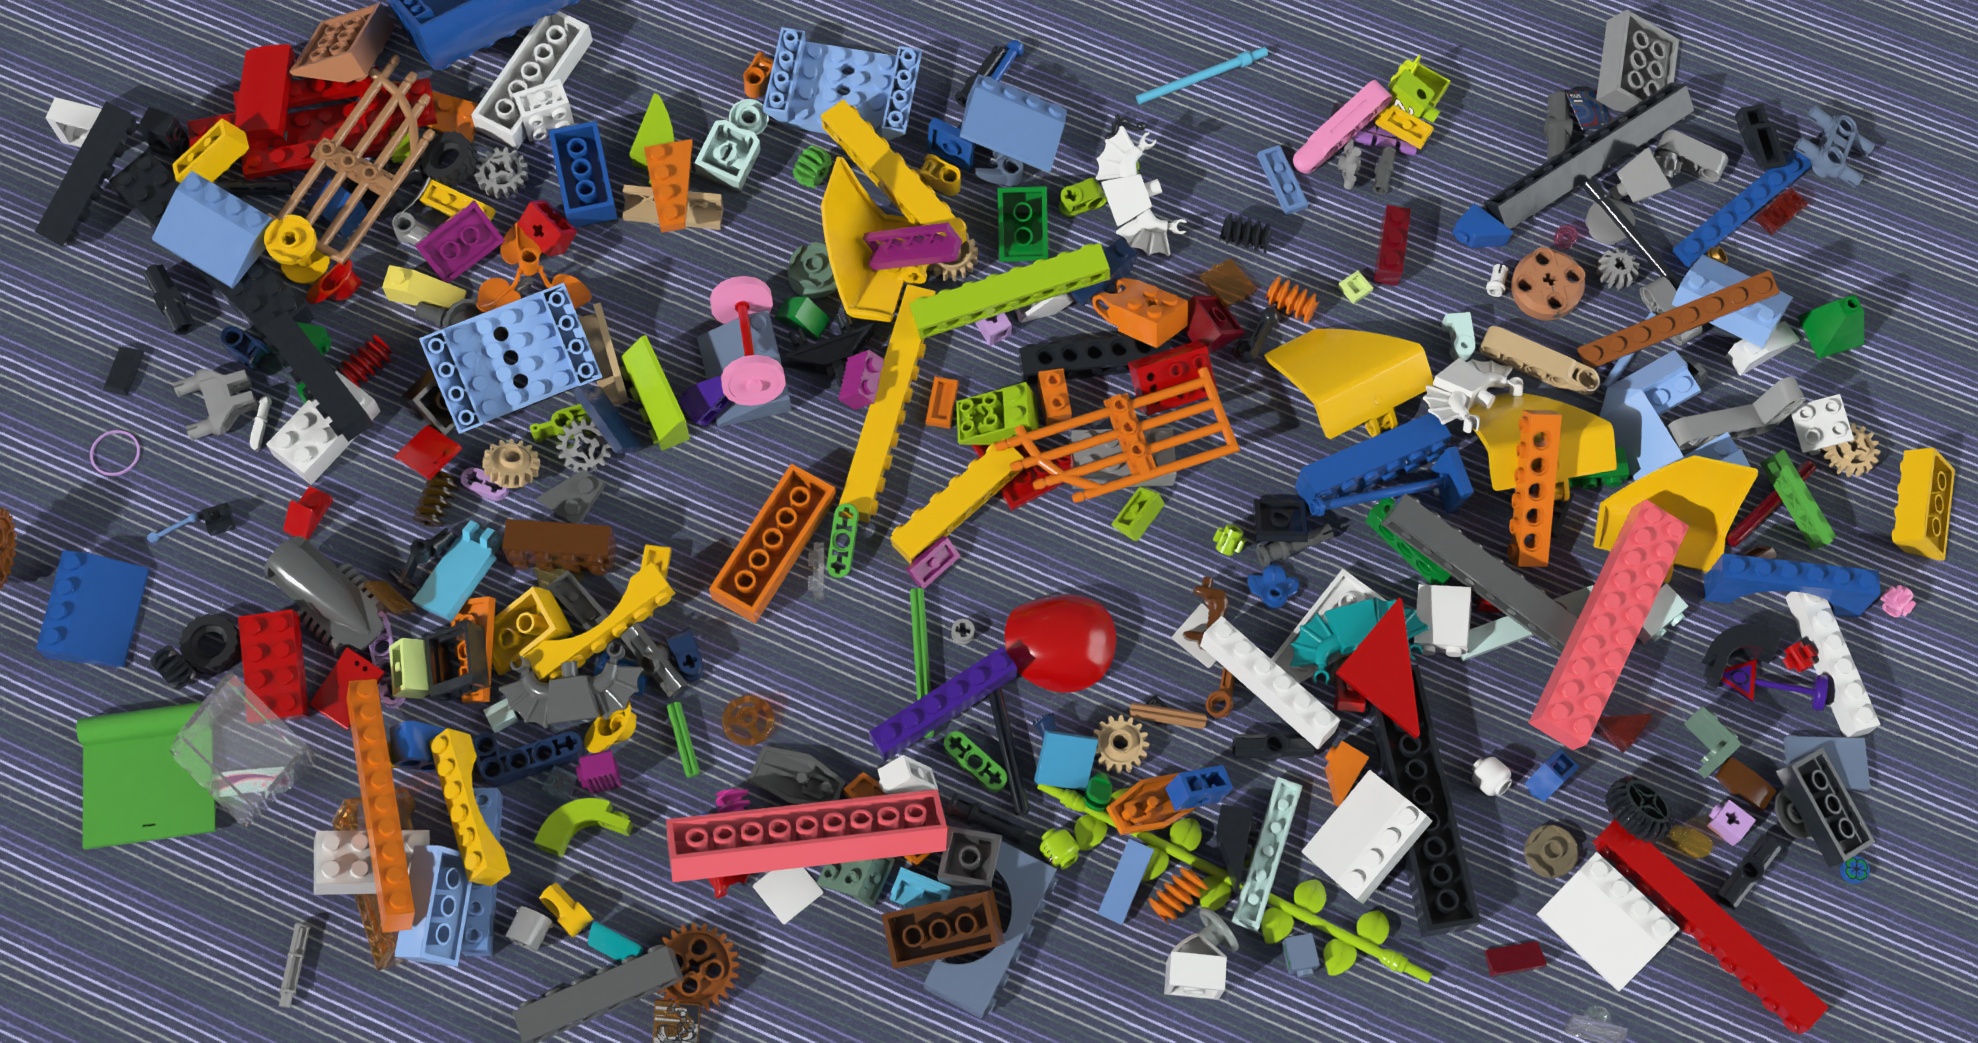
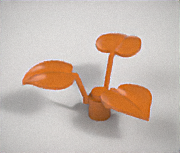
[476,222,592,312]

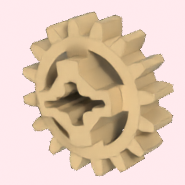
[1822,423,1880,477]

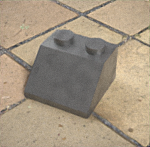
[937,826,1002,892]

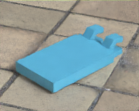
[412,520,503,621]

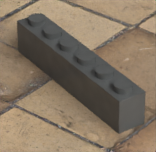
[512,945,684,1043]

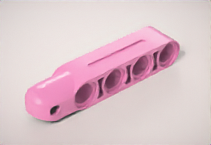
[1293,80,1393,174]

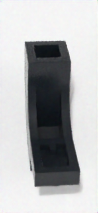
[1701,624,1783,691]

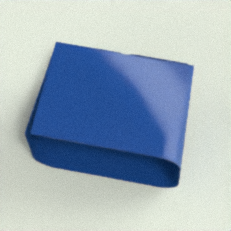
[305,178,368,239]
[389,721,446,772]

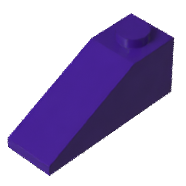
[678,375,731,426]

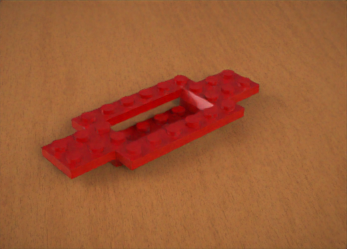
[187,66,438,180]

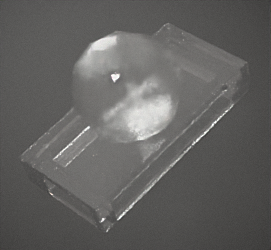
[1564,1005,1627,1043]

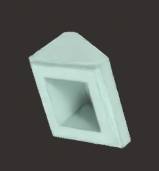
[483,698,519,733]

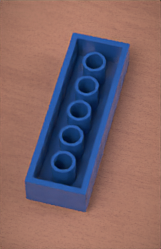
[1295,413,1452,512]

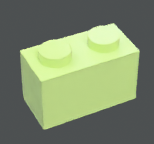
[389,638,430,699]

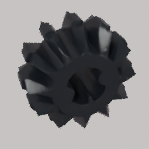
[150,645,196,690]

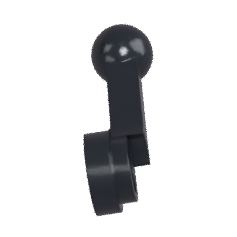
[1232,307,1281,363]

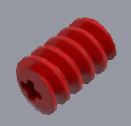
[336,334,392,388]

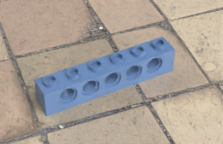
[460,788,503,956]

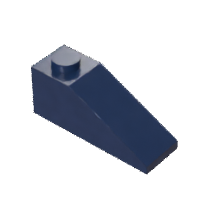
[1068,238,1138,306]

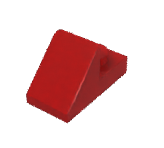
[283,486,333,540]
[1334,669,1365,712]

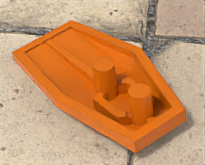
[1106,772,1198,835]

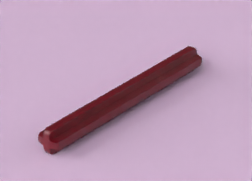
[1725,460,1816,547]

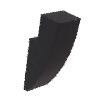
[1734,104,1787,170]

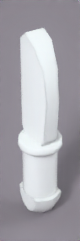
[250,396,272,452]

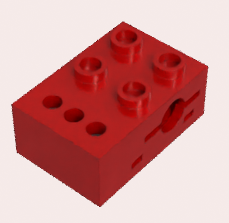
[1128,340,1218,416]

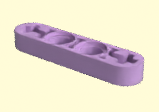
[369,611,406,708]

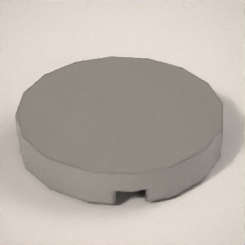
[1585,198,1635,245]

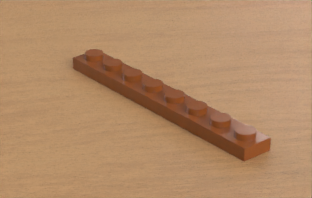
[1577,270,1780,369]

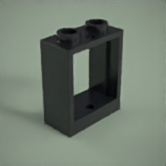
[425,620,490,701]

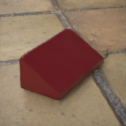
[1484,941,1547,977]

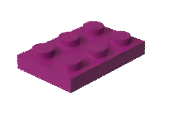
[414,200,505,284]

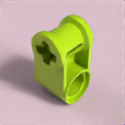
[1059,178,1107,217]

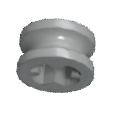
[951,619,975,645]

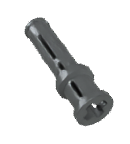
[1256,523,1334,567]

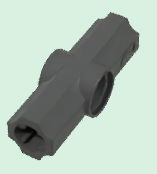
[1544,92,1573,161]
[621,623,688,698]

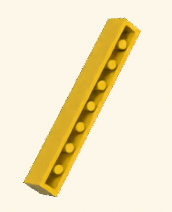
[821,99,967,244]

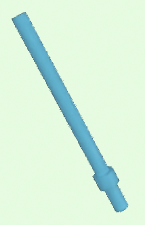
[1136,47,1268,105]

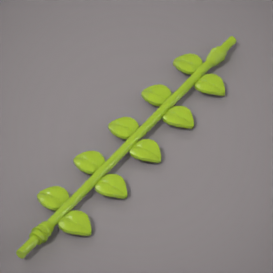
[1037,784,1432,983]

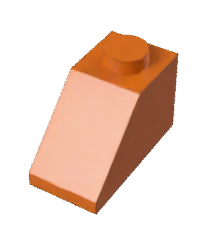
[1324,741,1369,807]

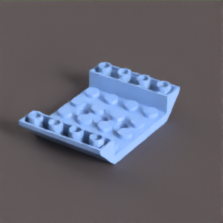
[763,27,922,141]
[419,283,602,434]

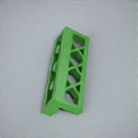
[1760,449,1836,550]

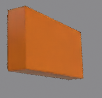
[926,376,959,429]

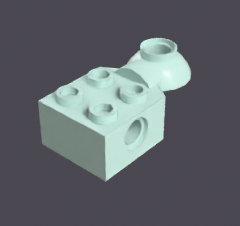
[695,99,769,192]

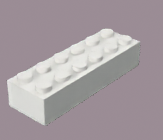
[471,11,593,150]

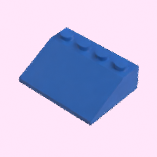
[36,550,149,668]

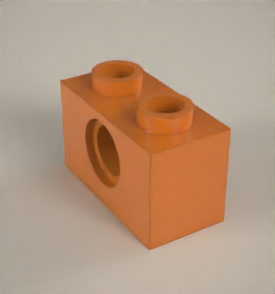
[1037,368,1072,426]

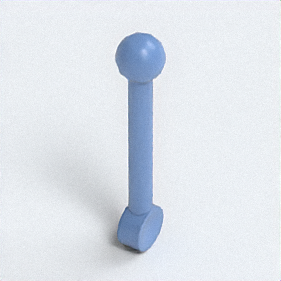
[147,512,199,543]

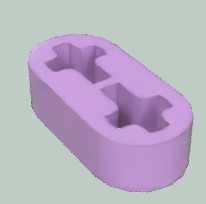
[460,467,509,501]

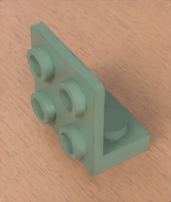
[1684,706,1742,778]
[817,857,895,908]

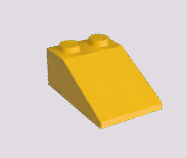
[492,586,573,675]

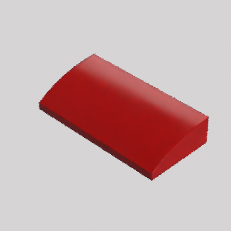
[235,44,295,139]

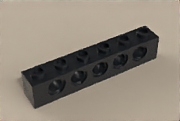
[1018,334,1170,384]

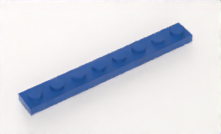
[1672,150,1812,268]

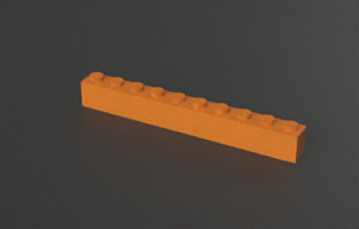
[346,679,415,933]

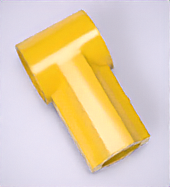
[539,882,593,938]

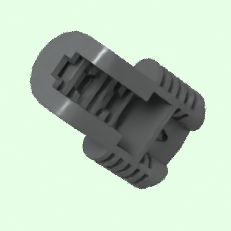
[264,536,389,655]

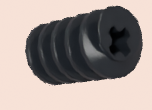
[1219,213,1272,254]

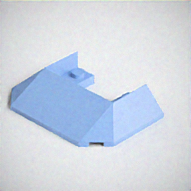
[1599,350,1750,481]

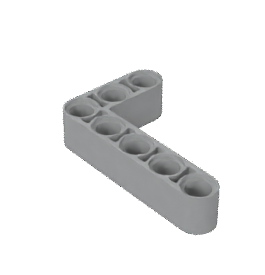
[1667,376,1806,450]

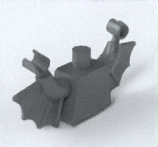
[499,642,644,728]

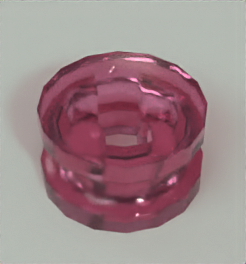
[1553,225,1578,250]

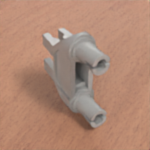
[173,369,259,441]

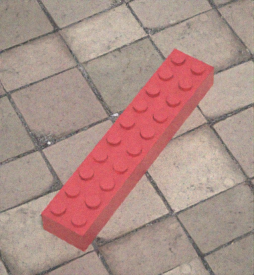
[1528,499,1689,750]
[666,789,947,882]

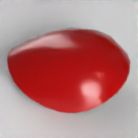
[1005,594,1117,693]

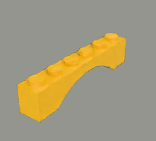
[523,562,676,683]
[429,728,511,886]

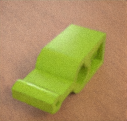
[530,404,596,442]

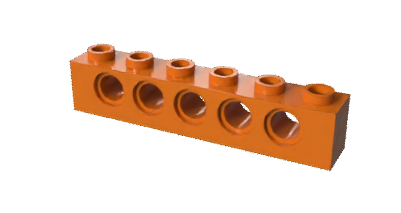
[1507,410,1562,567]

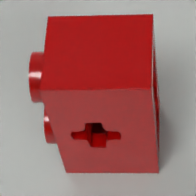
[517,200,578,256]

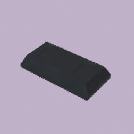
[103,346,144,396]

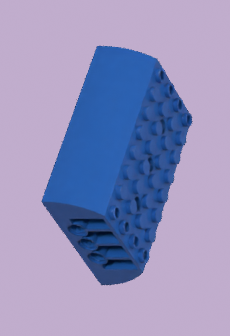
[387,0,580,71]

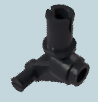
[388,528,455,596]

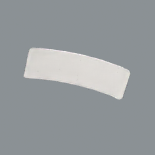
[398,177,431,213]

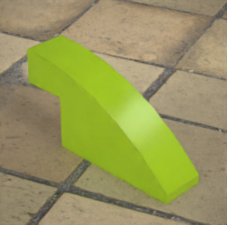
[629,93,675,187]

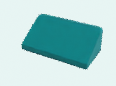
[588,922,644,963]

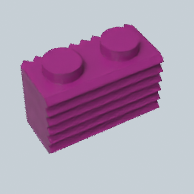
[838,350,884,410]
[576,749,622,795]

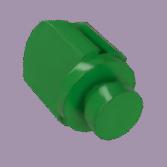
[1084,773,1113,812]

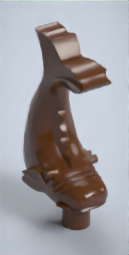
[1182,576,1228,651]

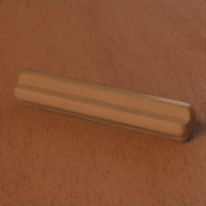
[1129,702,1207,729]

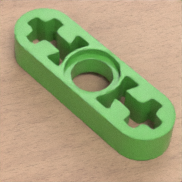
[827,503,859,578]
[944,731,1007,793]

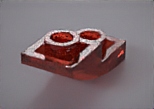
[1754,187,1809,236]

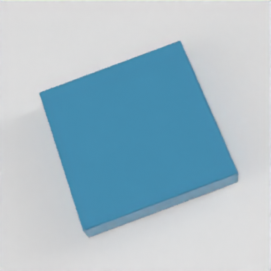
[1034,730,1098,791]

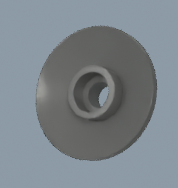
[1775,788,1811,839]

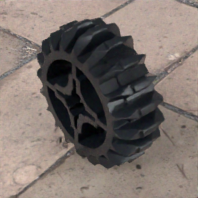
[1605,776,1675,844]

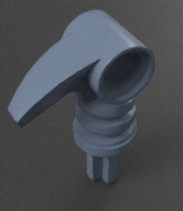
[975,149,1023,187]

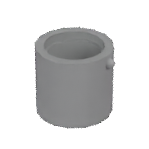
[505,906,553,952]

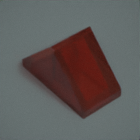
[1594,714,1652,753]

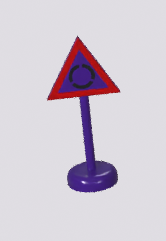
[1720,659,1828,711]

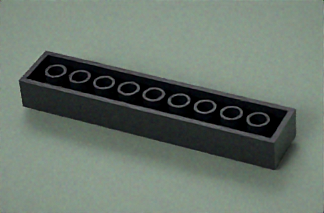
[108,150,314,350]
[1366,664,1481,938]

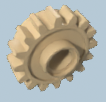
[928,232,978,281]
[483,439,540,488]
[1093,715,1149,774]

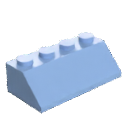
[394,845,472,967]

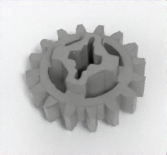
[475,147,529,199]
[556,417,611,472]

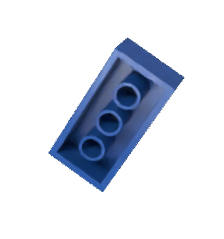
[548,121,618,227]

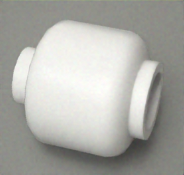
[1472,757,1512,796]

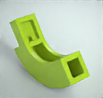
[534,798,633,858]

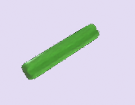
[667,702,700,778]

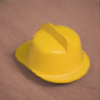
[584,701,637,753]

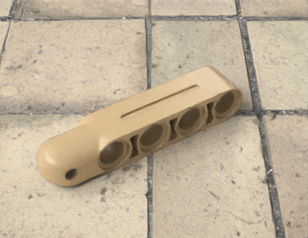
[1479,326,1600,395]

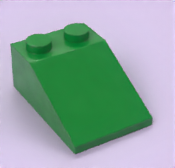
[998,187,1048,262]

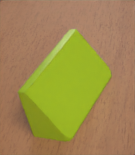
[1111,486,1165,541]

